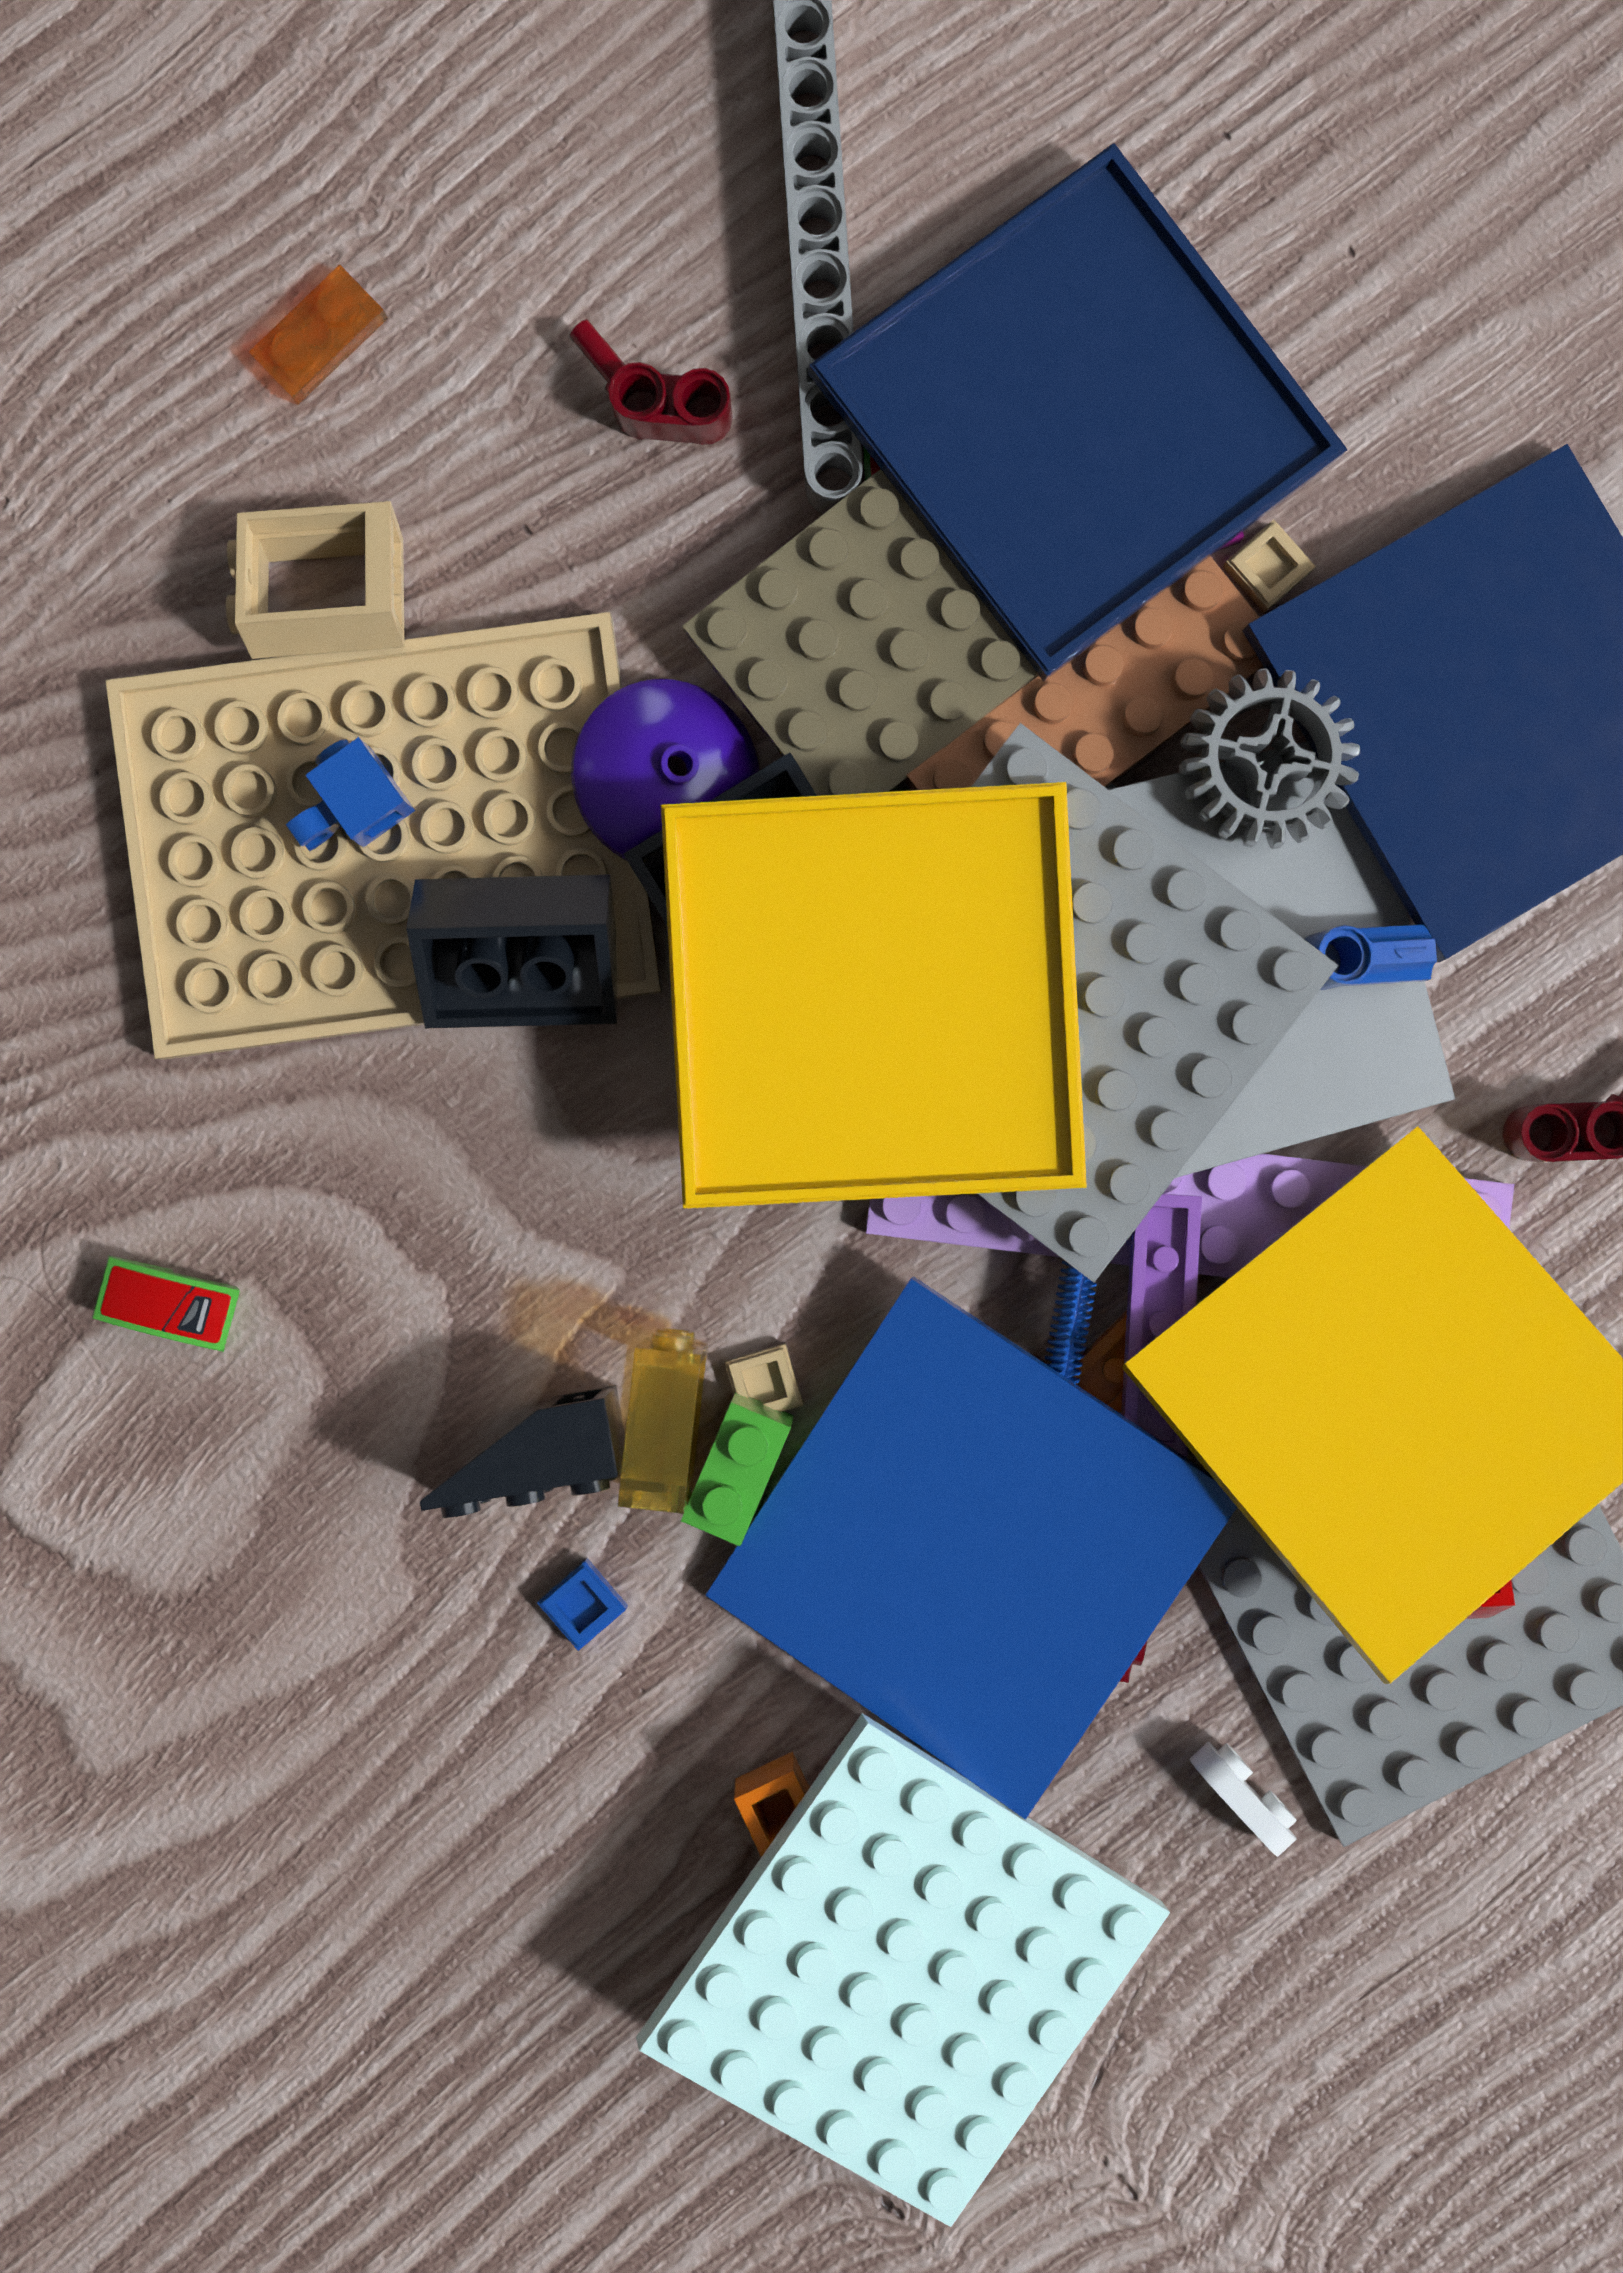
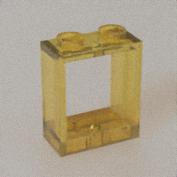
[617,1328,708,1514]

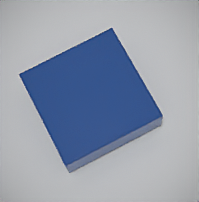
[537,1558,628,1651]

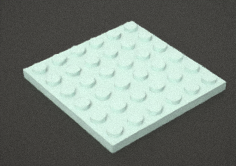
[636,1713,1170,2227]

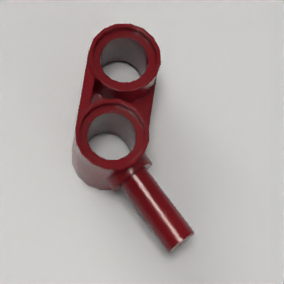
[569,319,733,445]
[1502,1091,1623,1162]

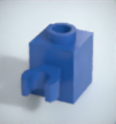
[286,737,416,851]

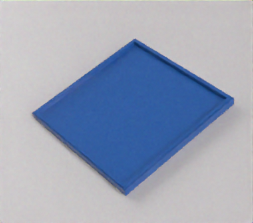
[705,1277,1237,1820]

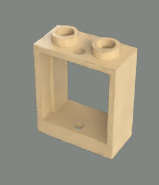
[226,501,404,659]

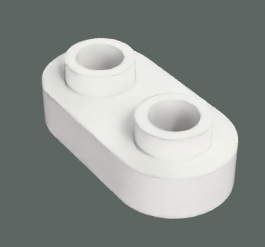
[1189,1742,1297,1857]

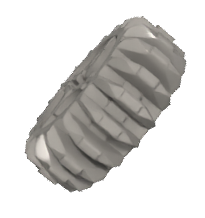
[1179,669,1360,849]

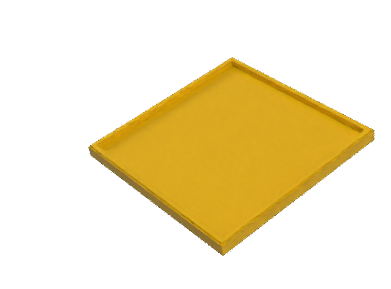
[661,782,1087,1209]
[1121,1126,1623,1684]

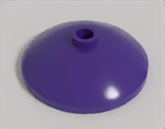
[571,679,760,861]

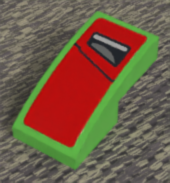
[92,1255,240,1352]

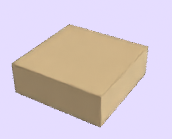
[1222,519,1316,613]
[725,1343,804,1412]

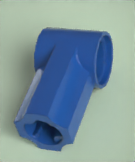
[1305,925,1437,990]

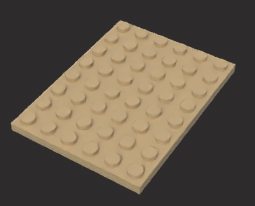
[105,612,662,1060]

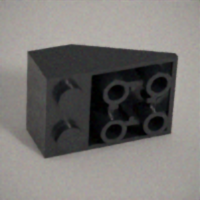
[420,1385,629,1518]

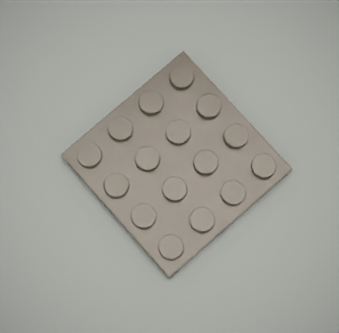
[682,469,1039,796]

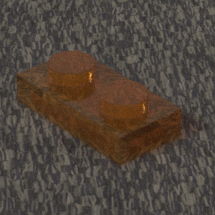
[249,264,388,405]

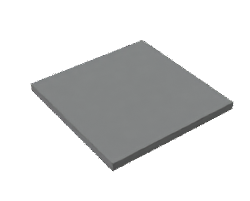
[1109,741,1455,1178]

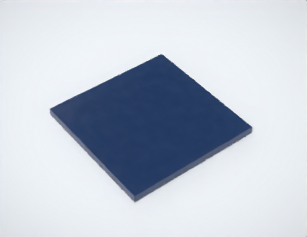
[808,143,1348,682]
[1242,444,1623,963]

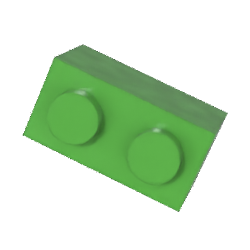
[681,1392,794,1546]

